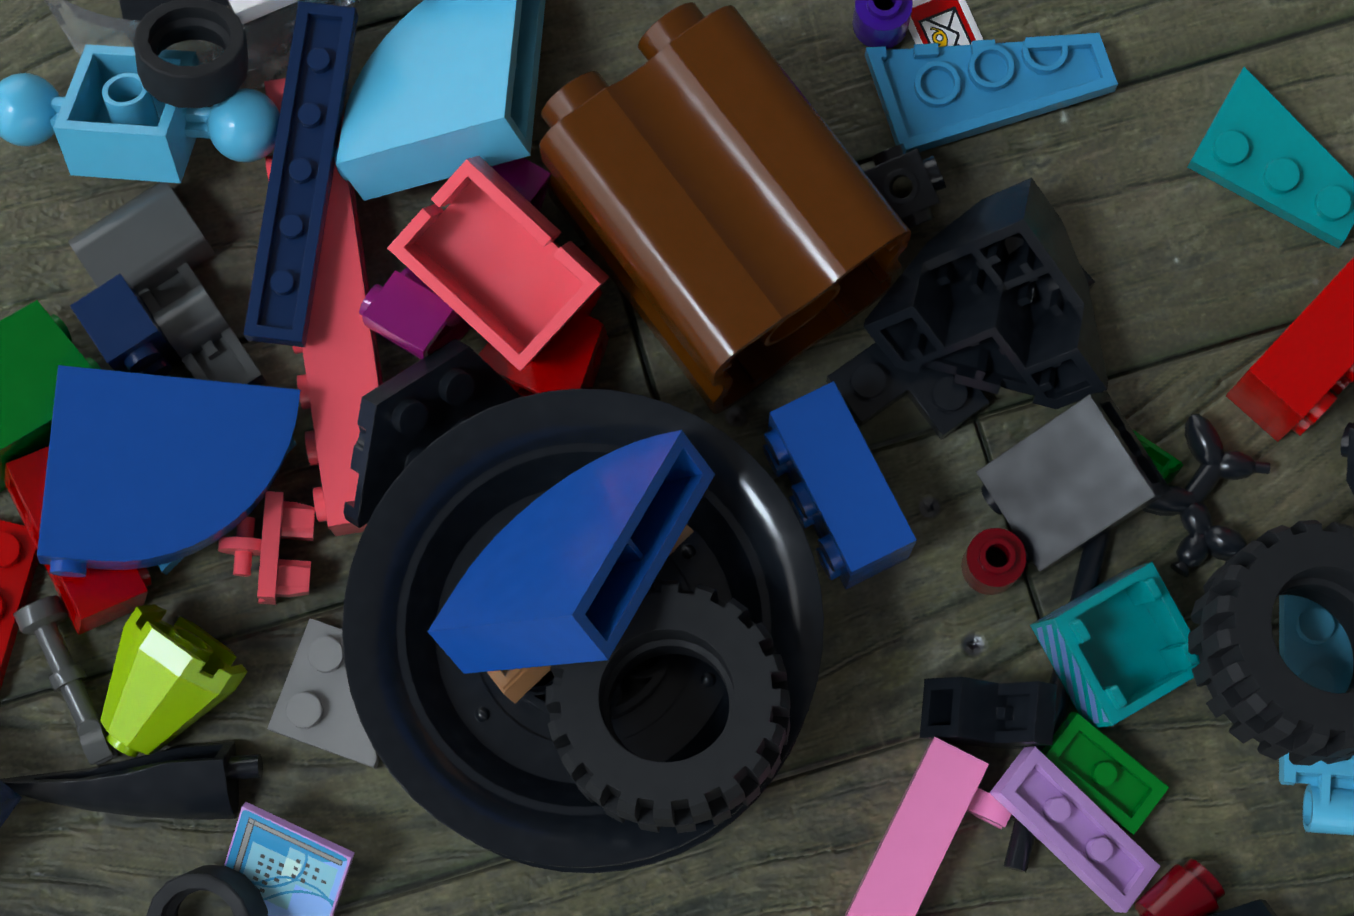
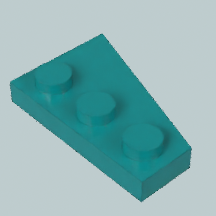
[1187,67,1354,249]

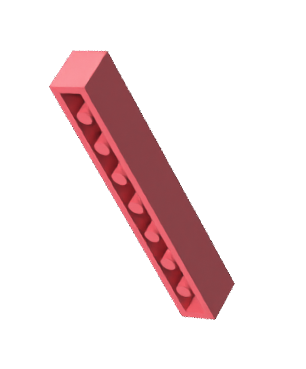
[264,78,383,536]

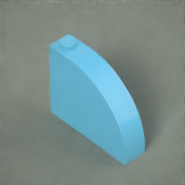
[335,0,546,201]

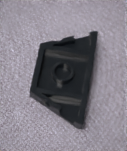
[343,338,522,528]

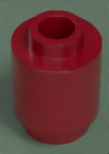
[961,528,1026,595]
[1134,859,1225,916]

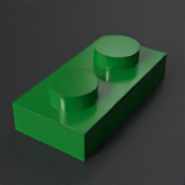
[1041,712,1169,835]

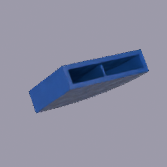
[37,365,300,577]
[427,430,715,674]

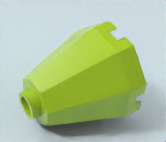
[100,604,248,757]

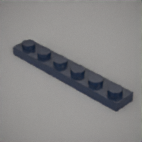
[243,1,359,347]

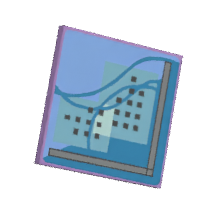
[224,802,355,916]

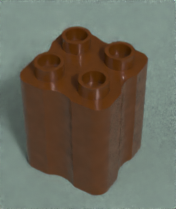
[539,2,911,414]

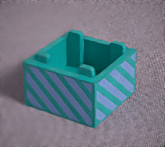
[1030,562,1200,728]

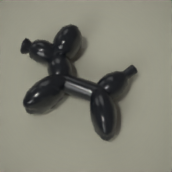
[1142,414,1270,577]

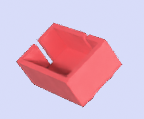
[387,156,609,371]

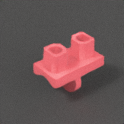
[218,491,315,605]

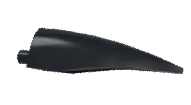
[0,741,263,820]

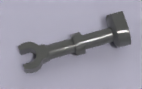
[13,595,120,766]

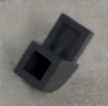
[920,676,1057,749]

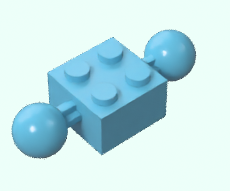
[0,44,280,184]

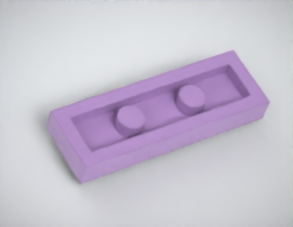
[990,746,1161,913]

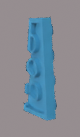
[865,33,1118,153]

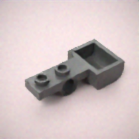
[68,182,266,385]

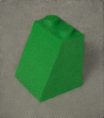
[0,300,101,493]

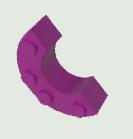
[359,158,551,359]

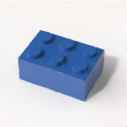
[762,381,917,589]

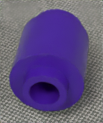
[852,0,913,49]

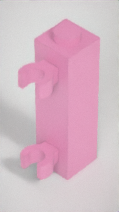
[845,737,1012,916]

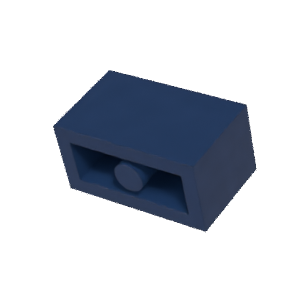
[70,273,180,376]

